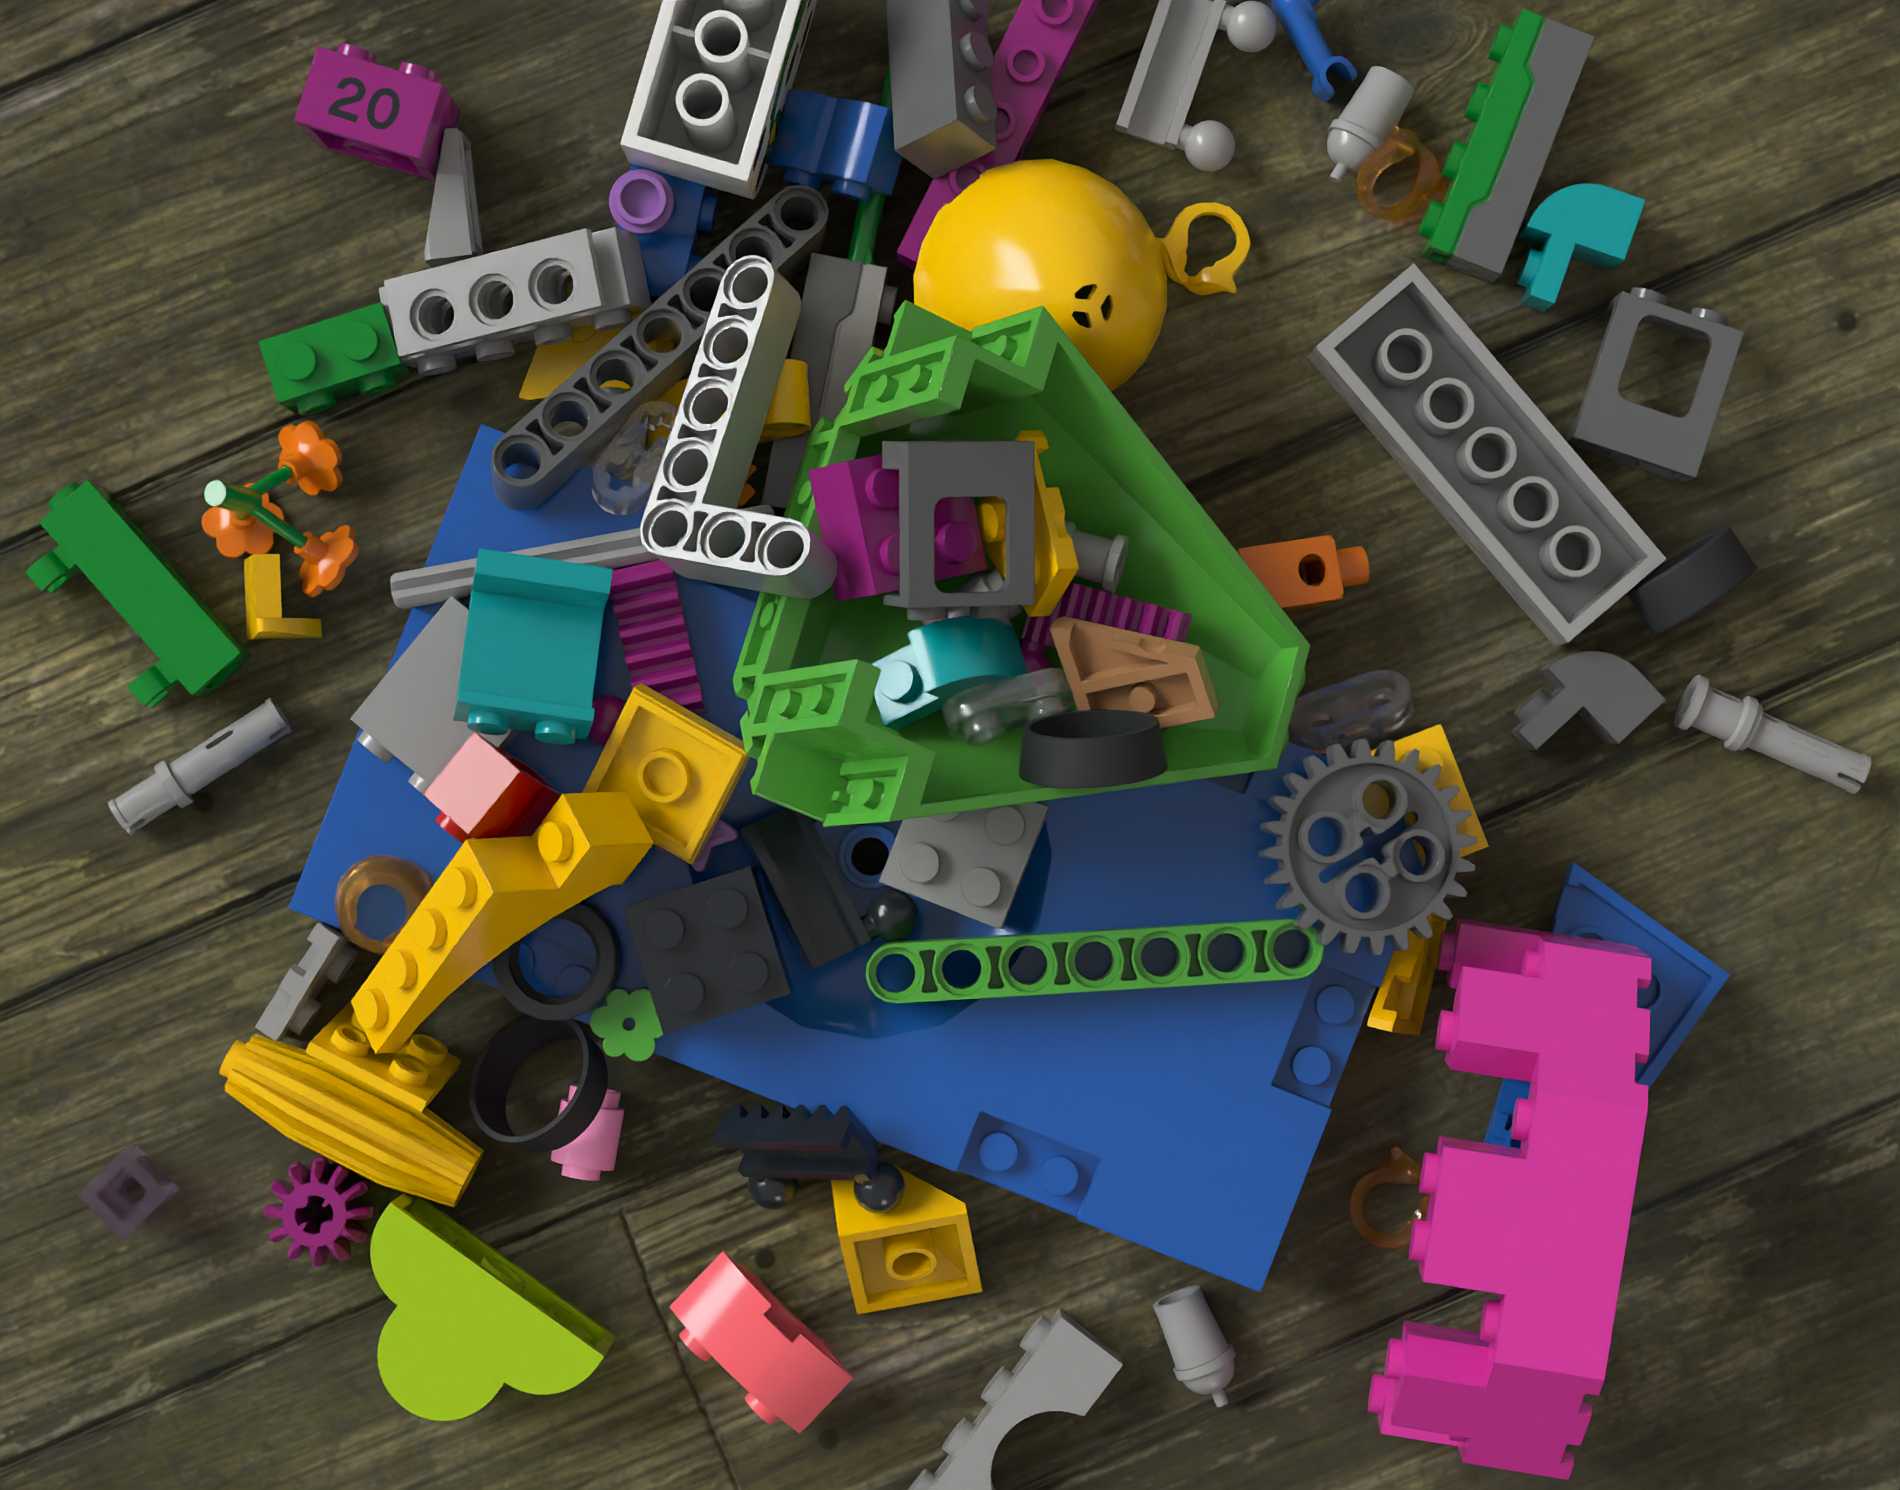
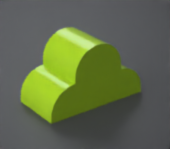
[370,1193,617,1421]

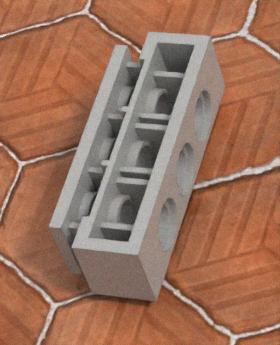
[378,227,651,376]

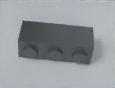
[886,0,997,179]

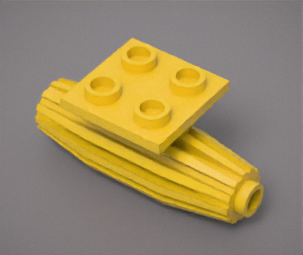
[219,1002,484,1208]

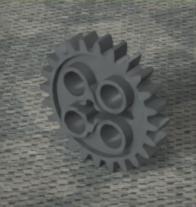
[1258,739,1477,955]

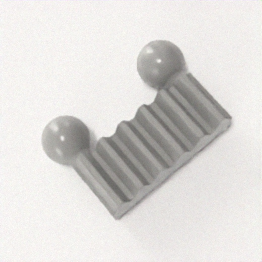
[1115,0,1277,172]

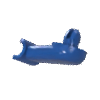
[1271,0,1357,101]

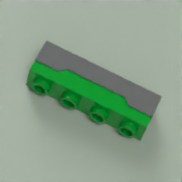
[1417,9,1595,284]

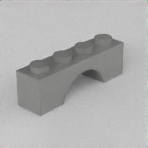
[908,1308,1123,1490]

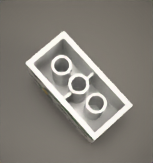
[620,0,817,199]

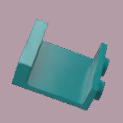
[453,548,613,745]

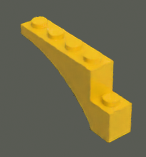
[351,791,654,1054]

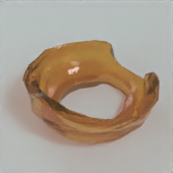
[334,855,434,955]

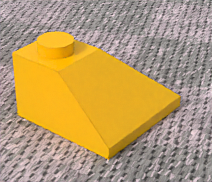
[831,1165,982,1315]

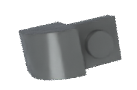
[1508,651,1666,751]

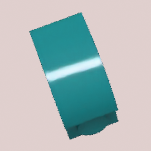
[1516,183,1645,313]
[871,616,1033,731]

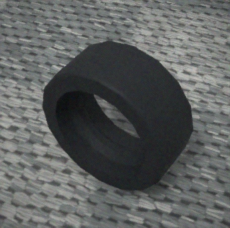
[1627,527,1757,635]
[493,901,622,1021]

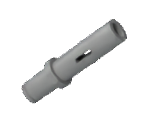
[108,697,293,836]

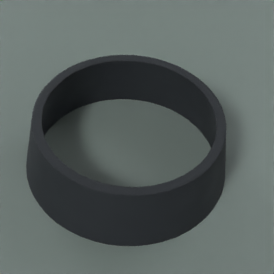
[1019,709,1168,788]
[469,1014,608,1153]

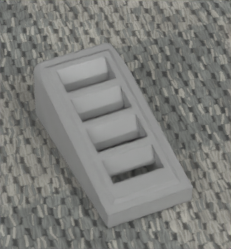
[424,127,483,268]

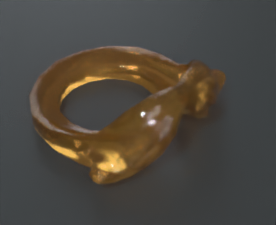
[1355,126,1444,220]
[1349,1147,1430,1250]

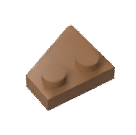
[1050,616,1219,728]

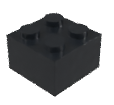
[623,865,794,1035]

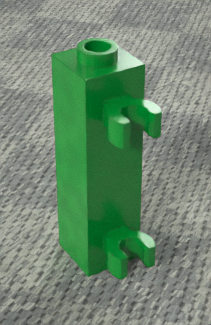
[25,480,253,708]

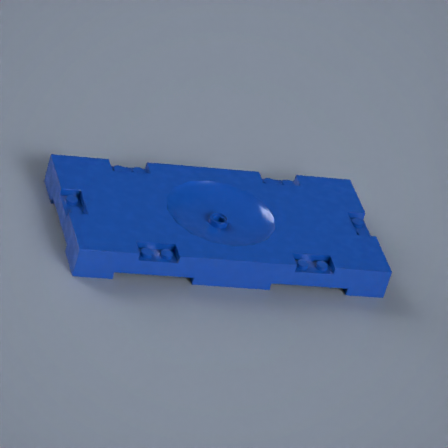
[288,424,1423,1292]

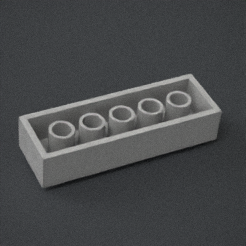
[1307,263,1667,646]

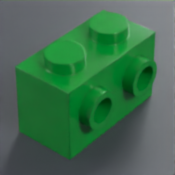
[258,302,413,415]

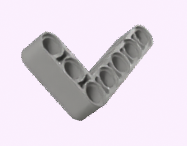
[640,255,838,599]

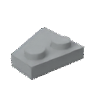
[255,922,359,1042]

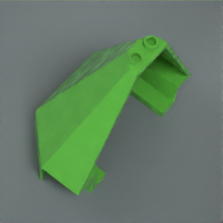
[733,300,1310,827]

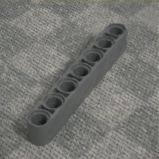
[491,185,829,511]

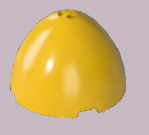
[913,159,1167,392]

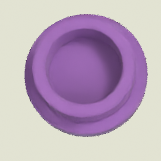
[609,169,674,235]

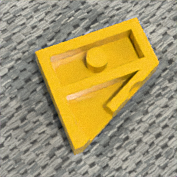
[975,430,1079,617]

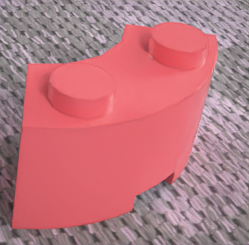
[669,1251,853,1433]

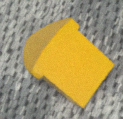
[244,554,322,640]

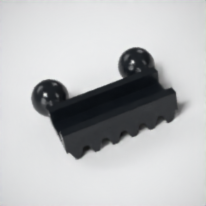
[740,808,919,971]
[712,1104,905,1214]

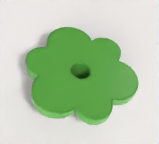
[590,989,663,1061]

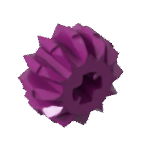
[264,1156,376,1267]

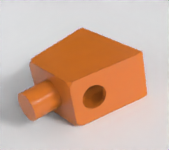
[1236,535,1370,612]

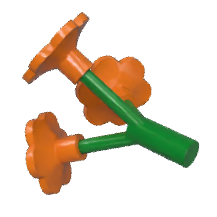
[202,420,359,597]

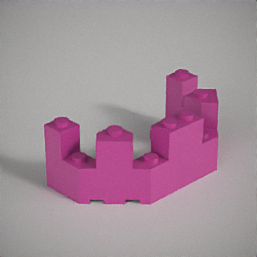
[1368,918,1652,1480]

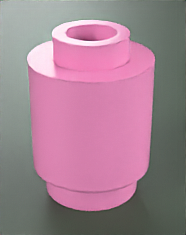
[551,1084,625,1181]

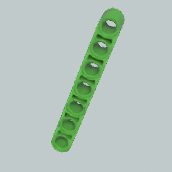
[865,918,1324,1003]

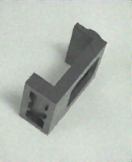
[1564,287,1744,484]
[882,440,1035,620]

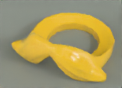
[1156,202,1251,295]

